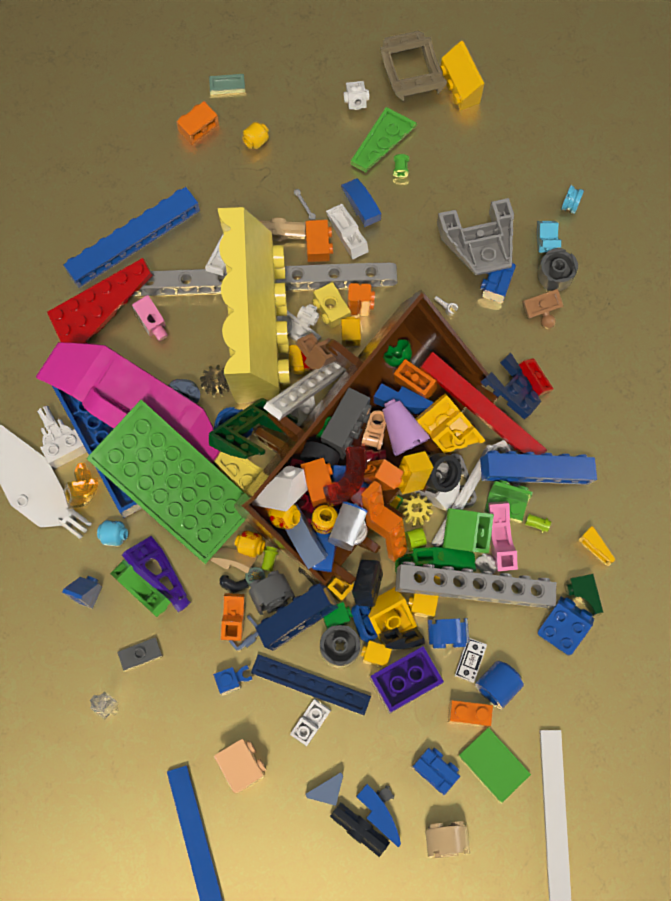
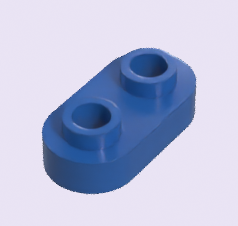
[351,604,377,642]

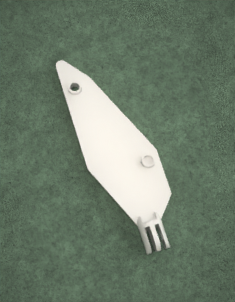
[0,424,92,539]

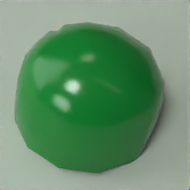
[383,340,412,367]

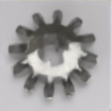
[200,365,229,398]

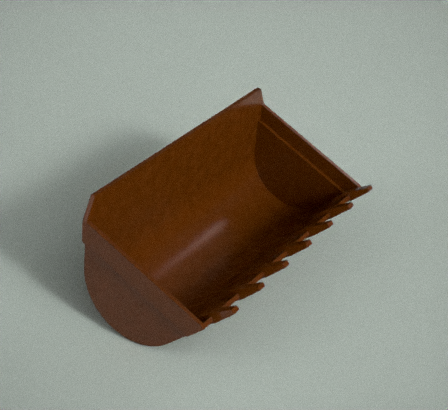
[234,290,499,586]

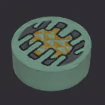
[245,567,265,585]

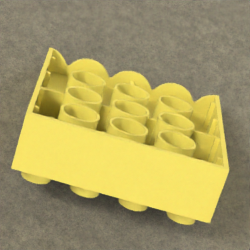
[218,207,290,403]

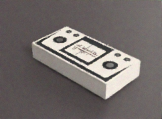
[454,638,487,683]

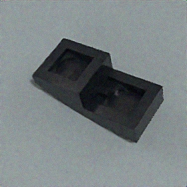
[379,627,425,649]

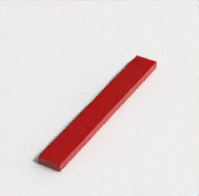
[419,352,547,455]

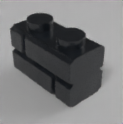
[352,560,383,607]

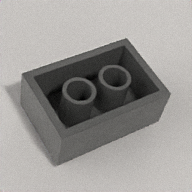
[321,388,372,460]

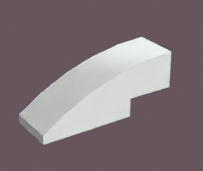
[326,204,369,259]

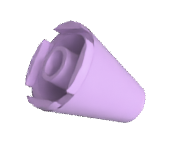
[382,399,430,456]

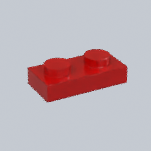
[519,358,554,396]

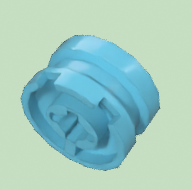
[561,185,584,214]

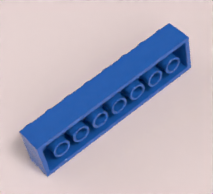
[52,386,142,518]

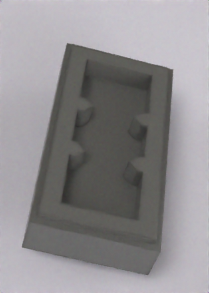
[117,638,163,671]

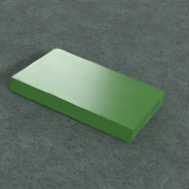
[458,728,531,803]

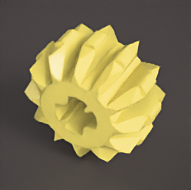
[400,493,433,527]

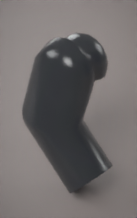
[219,575,249,593]

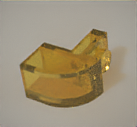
[64,463,98,509]

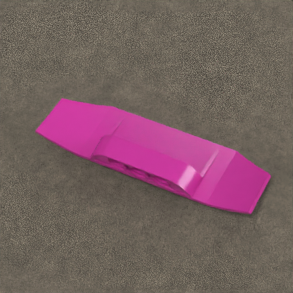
[36,342,220,464]

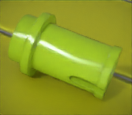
[525,513,551,533]
[261,546,279,572]

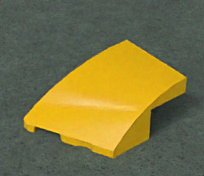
[415,394,485,453]

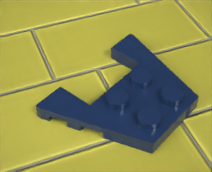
[481,353,542,419]

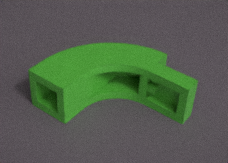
[110,560,171,617]

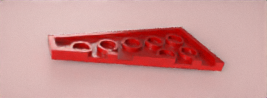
[47,258,153,344]

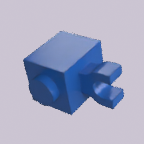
[213,665,253,696]

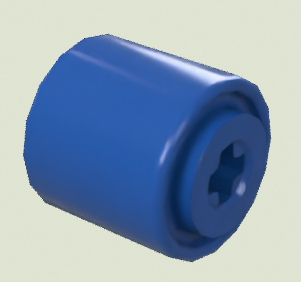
[475,661,524,710]

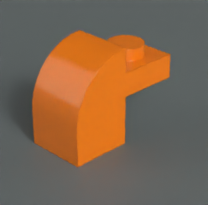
[221,593,245,641]

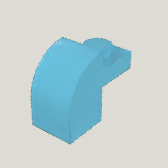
[537,221,561,253]

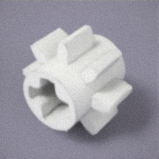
[297,304,320,328]

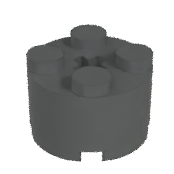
[537,248,578,291]
[249,570,295,615]
[320,625,360,669]

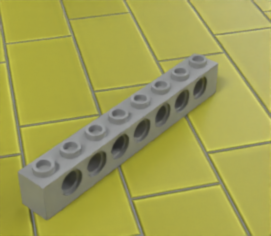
[395,562,557,609]

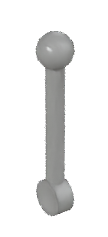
[294,189,316,221]

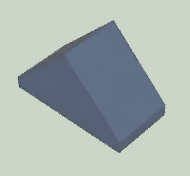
[305,773,343,806]

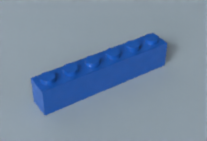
[480,450,597,485]

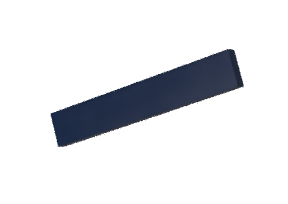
[251,654,371,716]

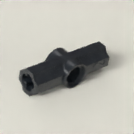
[330,802,390,857]

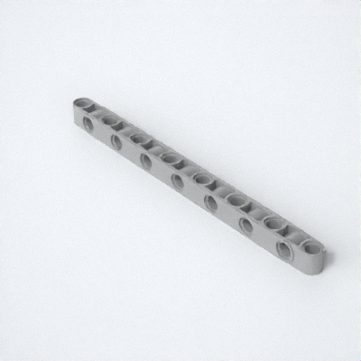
[131,262,398,296]

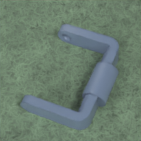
[228,615,259,651]

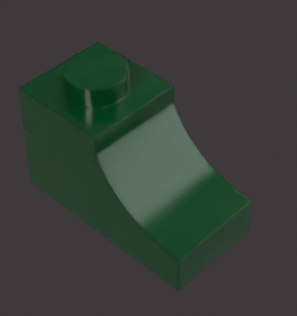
[565,574,604,617]

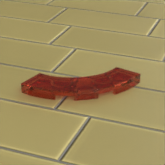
[323,446,367,507]

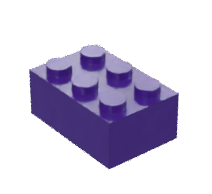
[369,646,444,714]

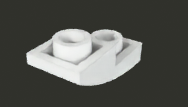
[290,699,331,746]

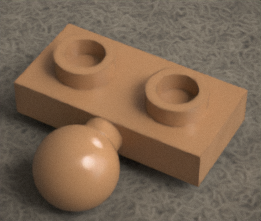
[522,289,563,329]

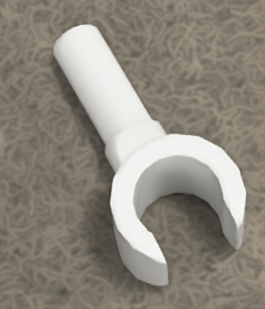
[434,296,458,316]

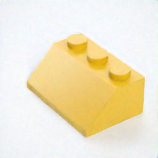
[440,41,484,110]

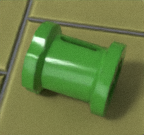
[393,154,410,178]

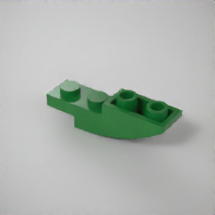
[395,547,476,572]

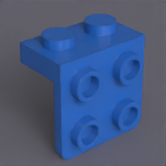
[538,596,595,655]

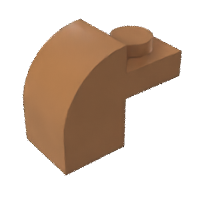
[296,333,336,370]

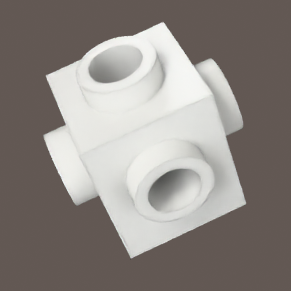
[344,81,369,110]

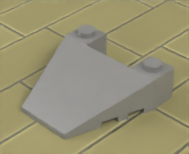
[437,198,514,275]

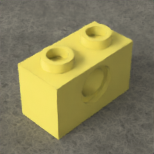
[312,282,351,329]

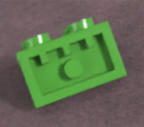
[484,480,533,523]

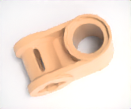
[361,410,386,450]

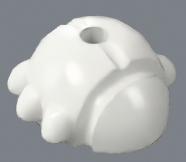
[475,553,496,575]

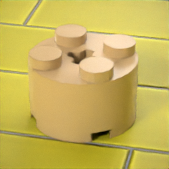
[425,821,470,858]

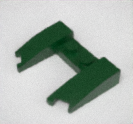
[209,398,298,459]

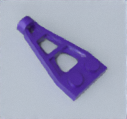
[122,536,191,613]

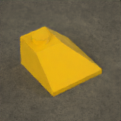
[368,587,417,645]

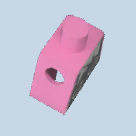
[132,295,168,341]

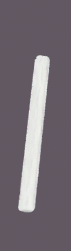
[432,445,496,548]

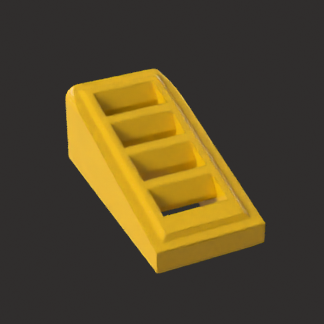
[579,526,615,566]

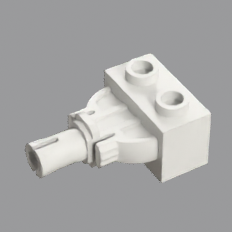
[37,406,87,470]

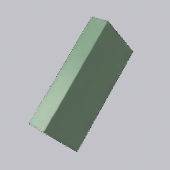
[209,74,245,95]

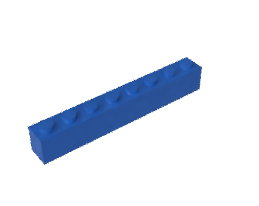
[63,187,200,288]

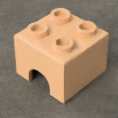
[214,739,266,793]

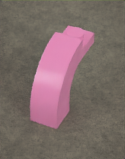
[488,501,518,571]

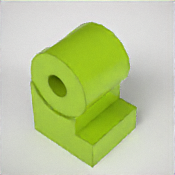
[405,527,427,552]

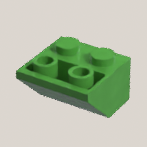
[443,508,494,553]

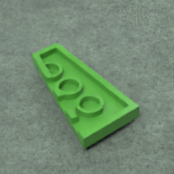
[351,107,417,172]

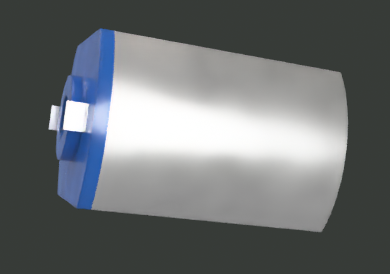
[328,502,367,551]

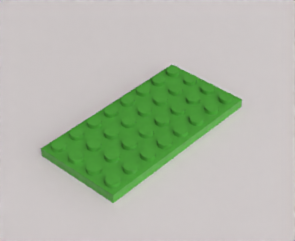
[86,400,245,564]

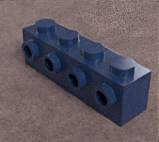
[255,583,338,651]

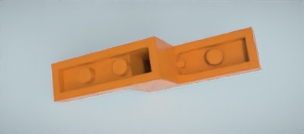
[361,481,407,562]

